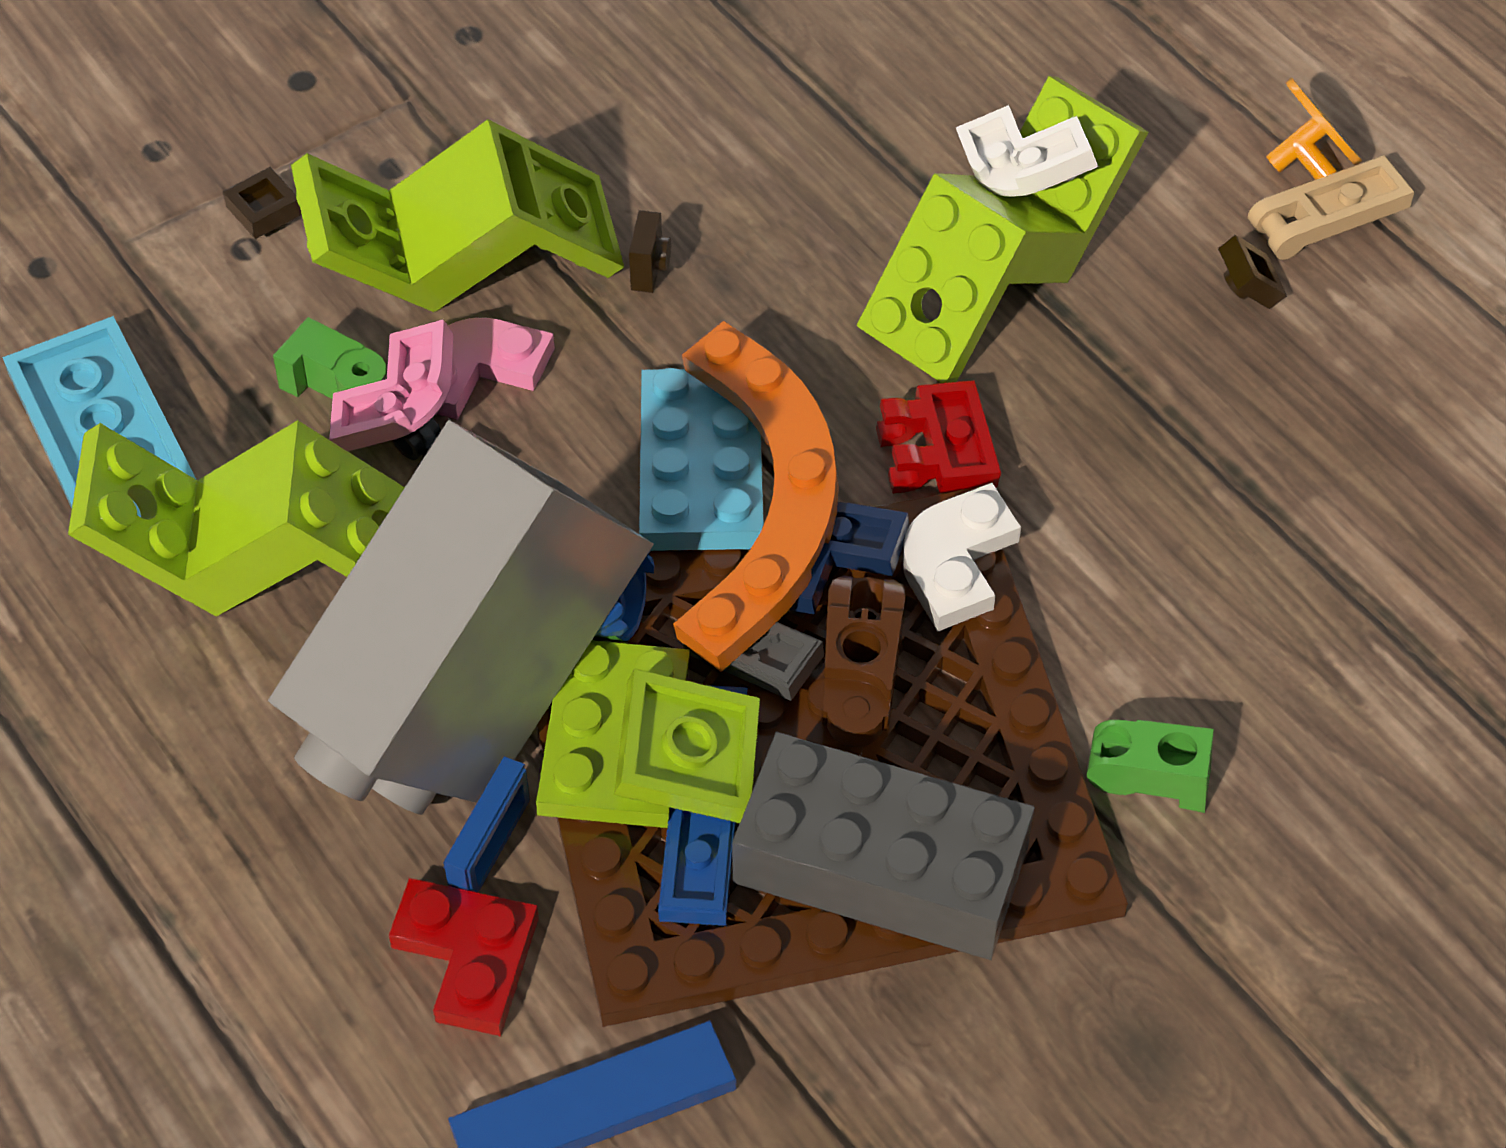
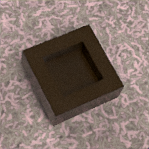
[222,167,302,239]
[629,210,671,293]
[1218,235,1287,309]

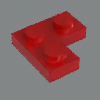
[389,878,539,1036]

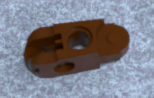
[822,576,905,747]

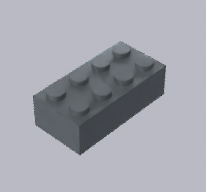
[732,732,1035,960]

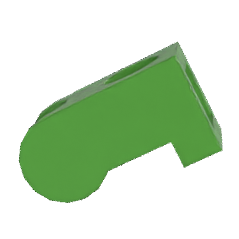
[273,317,387,399]
[1086,720,1214,813]

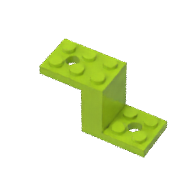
[856,76,1149,383]
[291,119,625,312]
[68,420,405,617]

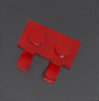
[876,380,1001,494]

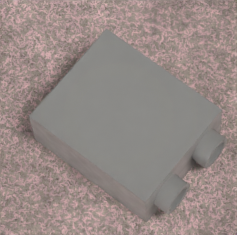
[268,420,654,815]

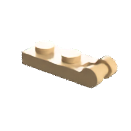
[1248,155,1414,260]

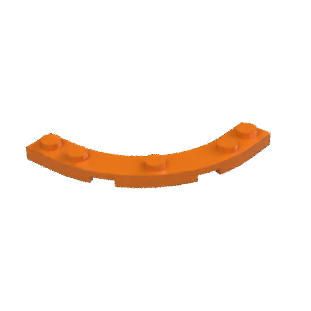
[673,321,839,672]

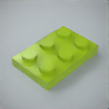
[536,640,690,828]

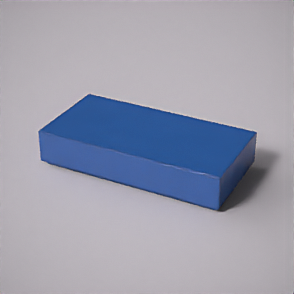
[443,756,530,893]

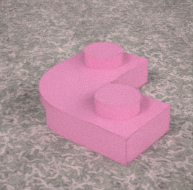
[436,318,555,420]
[329,319,454,451]

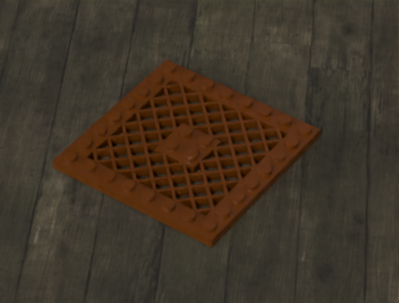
[536,487,1128,1027]

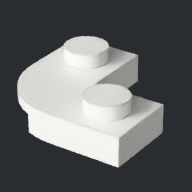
[956,105,1098,196]
[903,483,1021,631]

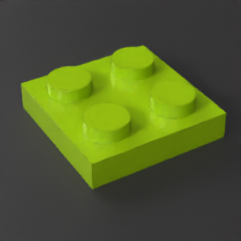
[614,668,760,823]

